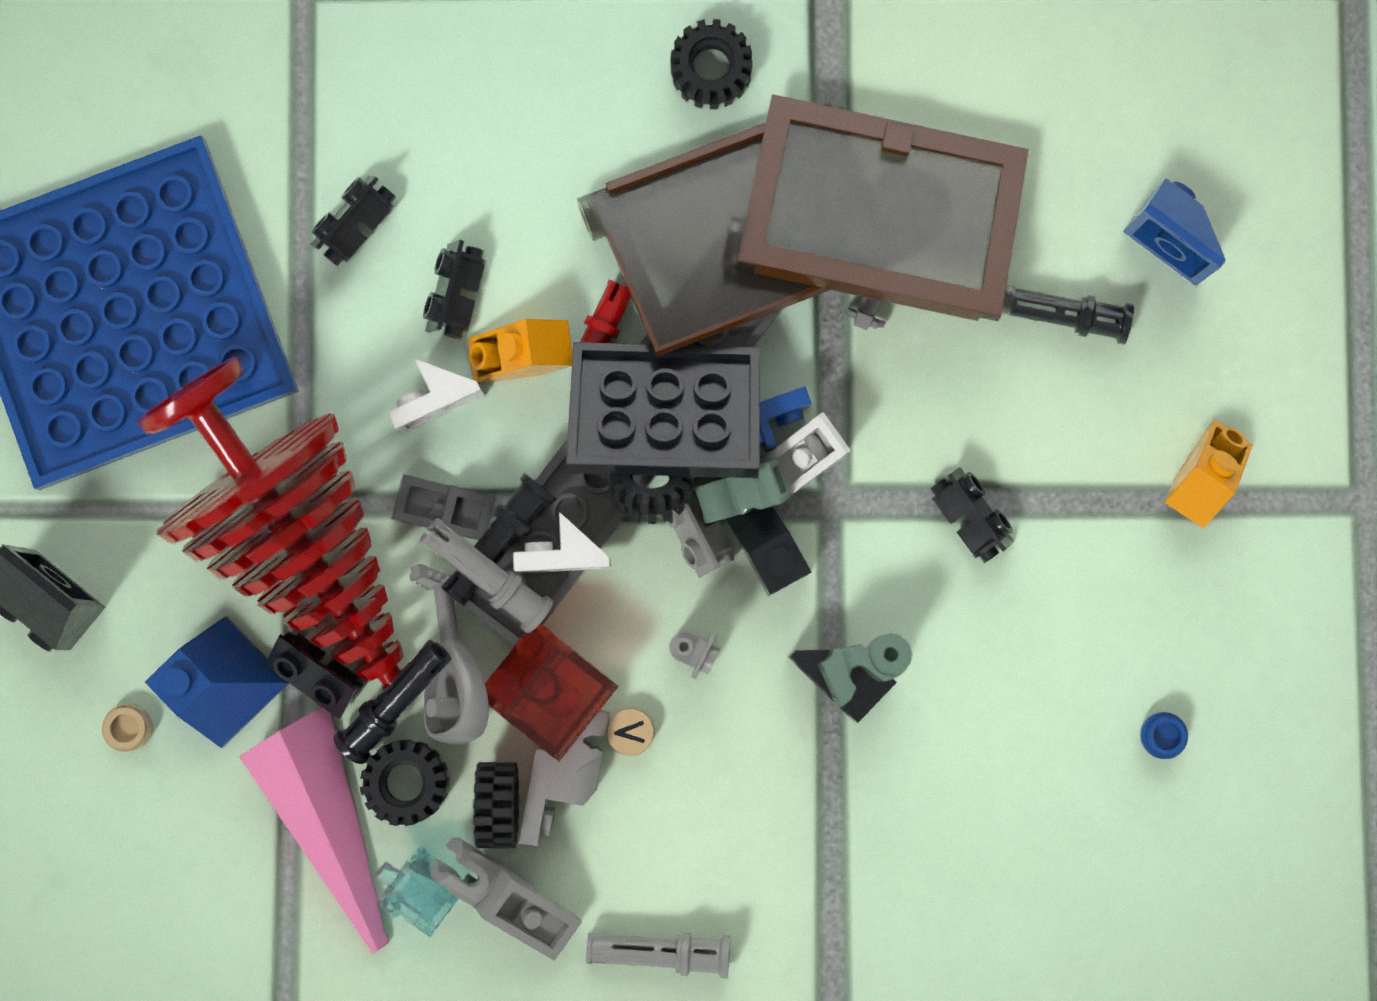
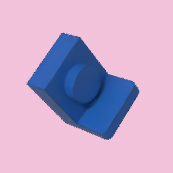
[759,386,812,452]

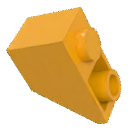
[467,319,573,384]
[1164,419,1253,529]

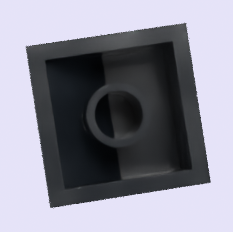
[0,544,106,652]

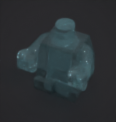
[376,847,459,937]

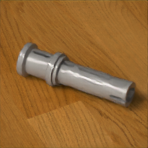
[419,518,553,634]
[586,933,730,979]

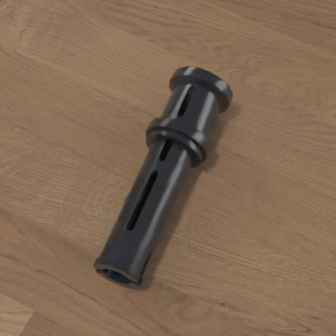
[1002,287,1134,345]
[441,473,557,606]
[333,640,451,764]

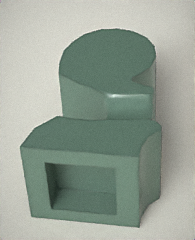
[694,457,791,523]
[817,633,912,707]

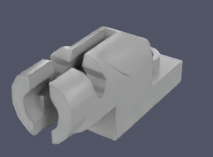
[518,705,610,847]
[431,837,582,961]

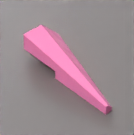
[239,707,389,953]

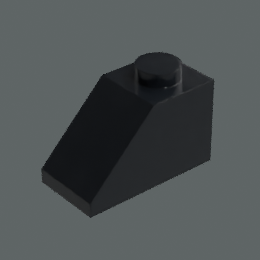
[726,506,812,597]
[788,650,897,723]

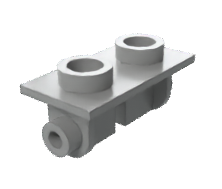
[666,481,734,578]
[670,633,720,679]

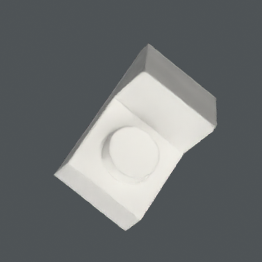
[388,359,485,434]
[759,412,851,496]
[513,512,612,573]

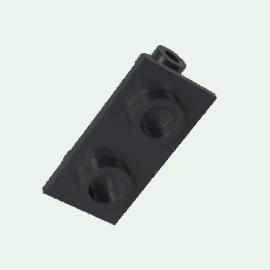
[310,176,396,267]
[423,240,486,339]
[930,467,1014,563]
[265,631,365,719]

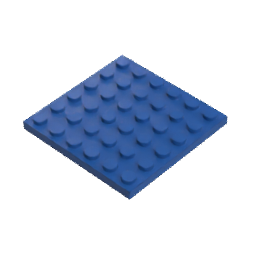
[0,135,299,490]

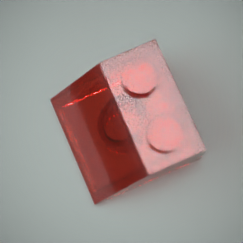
[485,623,619,762]

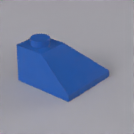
[1123,178,1226,286]
[145,616,290,748]

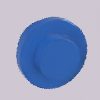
[1140,712,1188,759]

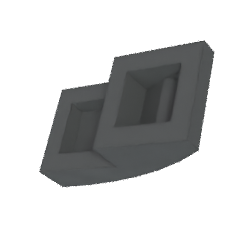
[391,474,496,540]

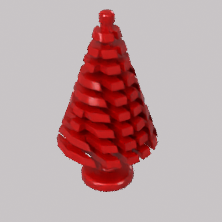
[137,356,404,691]

